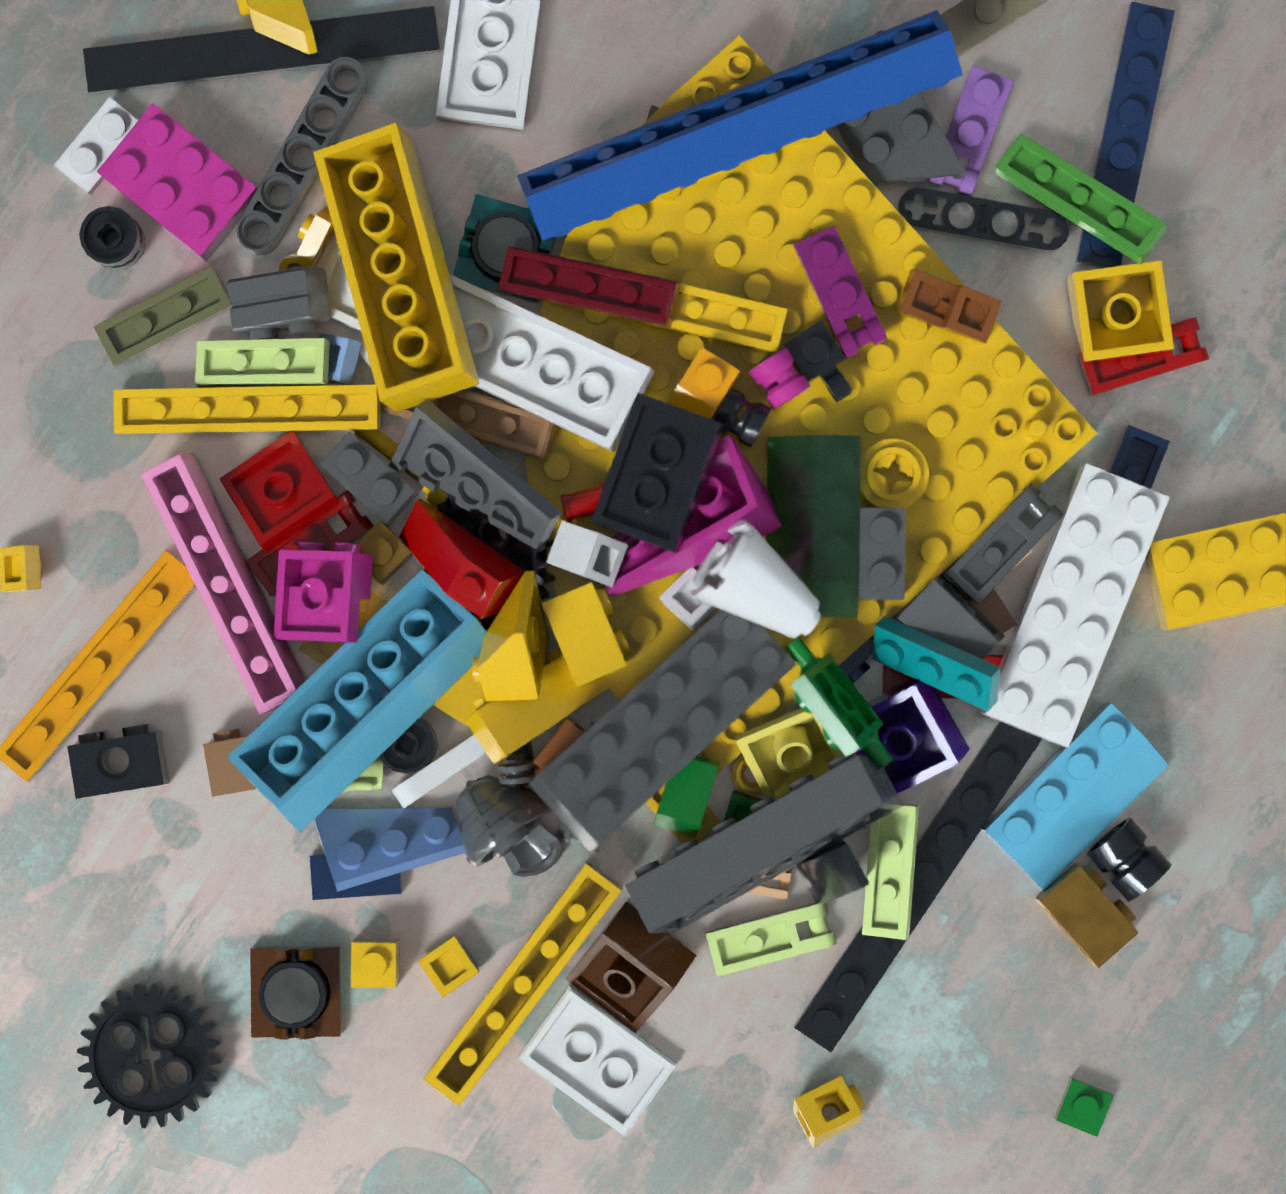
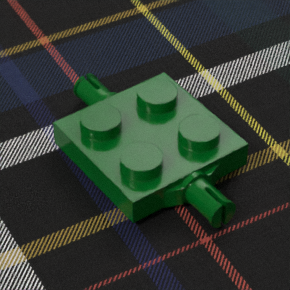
[784,636,894,771]

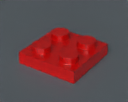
[219,431,340,552]

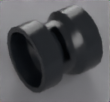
[714,388,772,448]

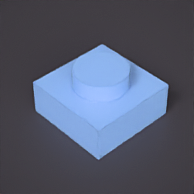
[319,333,362,385]

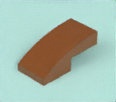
[895,269,1002,343]

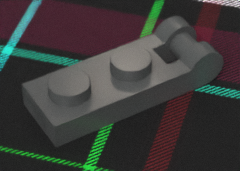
[945,483,1064,605]

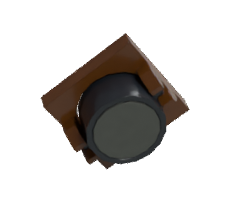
[250,946,341,1040]

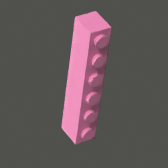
[141,453,306,715]

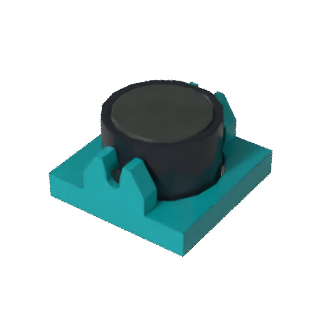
[453,194,556,304]

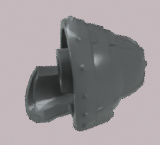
[456,775,562,877]

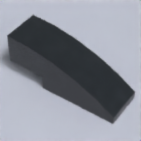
[795,840,870,903]

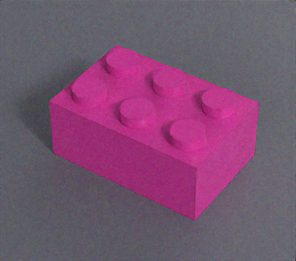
[97,103,258,262]

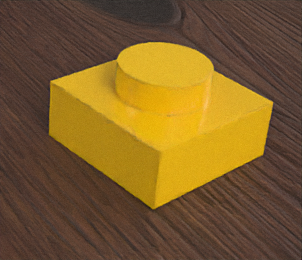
[0,545,42,592]
[418,935,480,998]

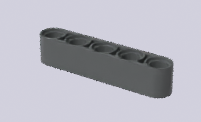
[236,57,368,256]

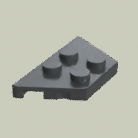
[835,30,968,186]

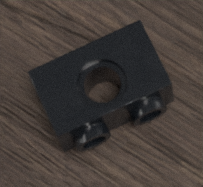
[67,724,170,799]

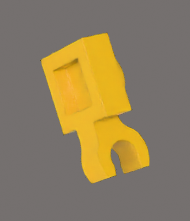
[279,207,334,271]

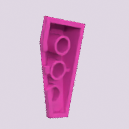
[602,435,782,598]

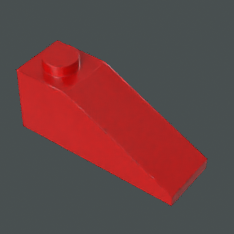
[399,499,525,619]

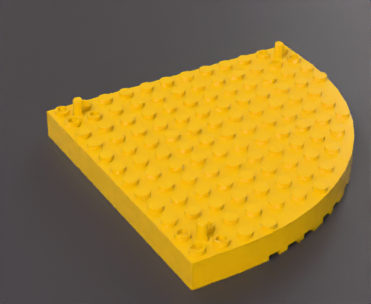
[525,35,1098,775]

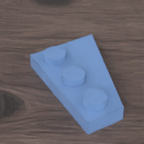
[313,807,465,892]

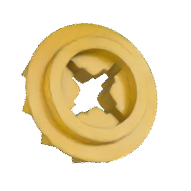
[857,438,929,508]

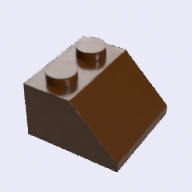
[566,901,697,1033]

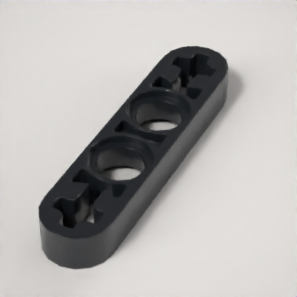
[897,188,1069,253]

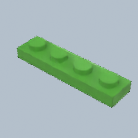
[995,133,1167,265]

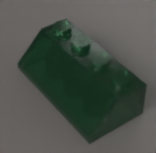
[766,435,861,619]

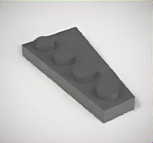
[389,399,562,549]

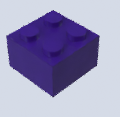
[855,678,970,794]

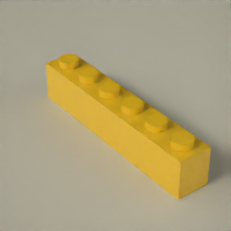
[423,861,622,1106]

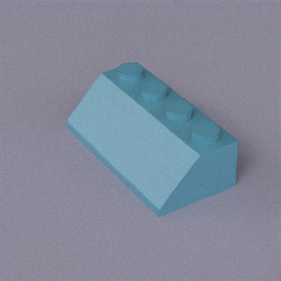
[982,703,1168,891]

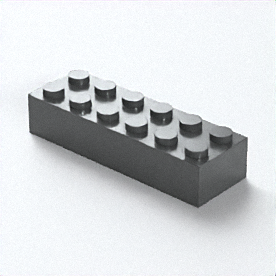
[529,610,796,852]
[625,753,903,933]

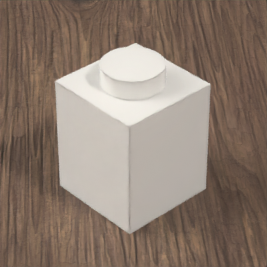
[546,520,628,587]

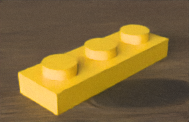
[645,284,787,354]

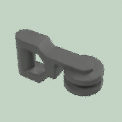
[498,740,535,787]

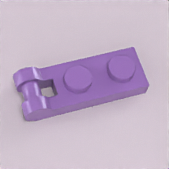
[929,65,1014,196]

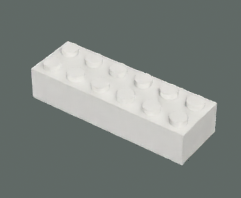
[980,463,1170,748]

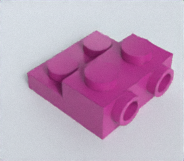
[273,542,373,643]

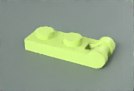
[705,902,837,977]

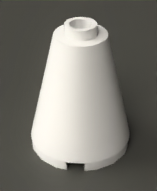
[691,520,821,638]

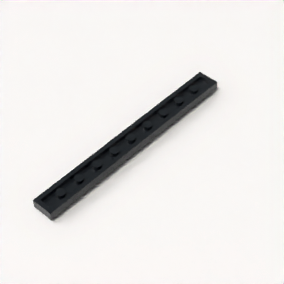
[794,721,1042,1052]

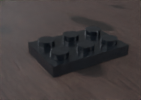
[591,393,725,553]

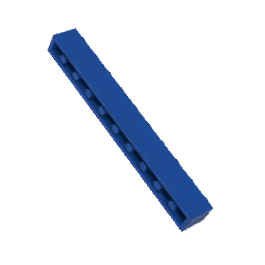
[517,10,963,241]

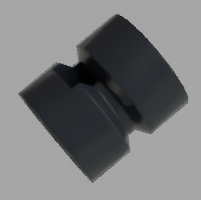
[79,206,146,271]
[379,717,438,774]
[1087,817,1172,902]

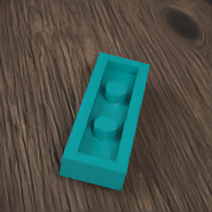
[872,616,1001,711]

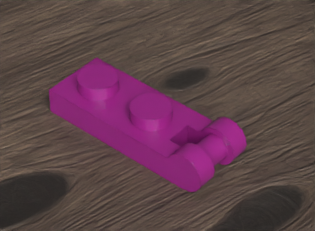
[793,226,887,359]

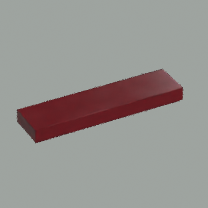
[498,246,681,328]

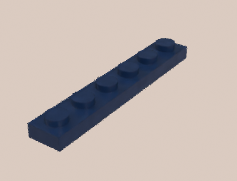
[1075,2,1175,268]

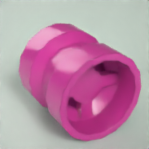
[749,348,811,410]

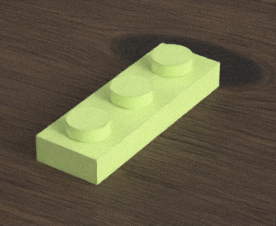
[195,338,330,388]
[862,803,920,940]

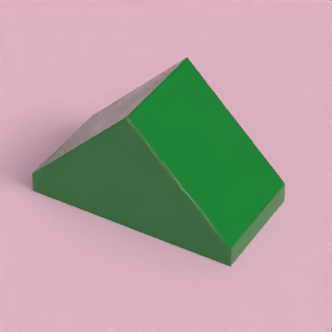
[653,755,720,838]

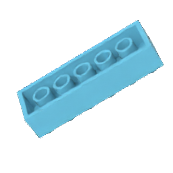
[227,569,486,833]

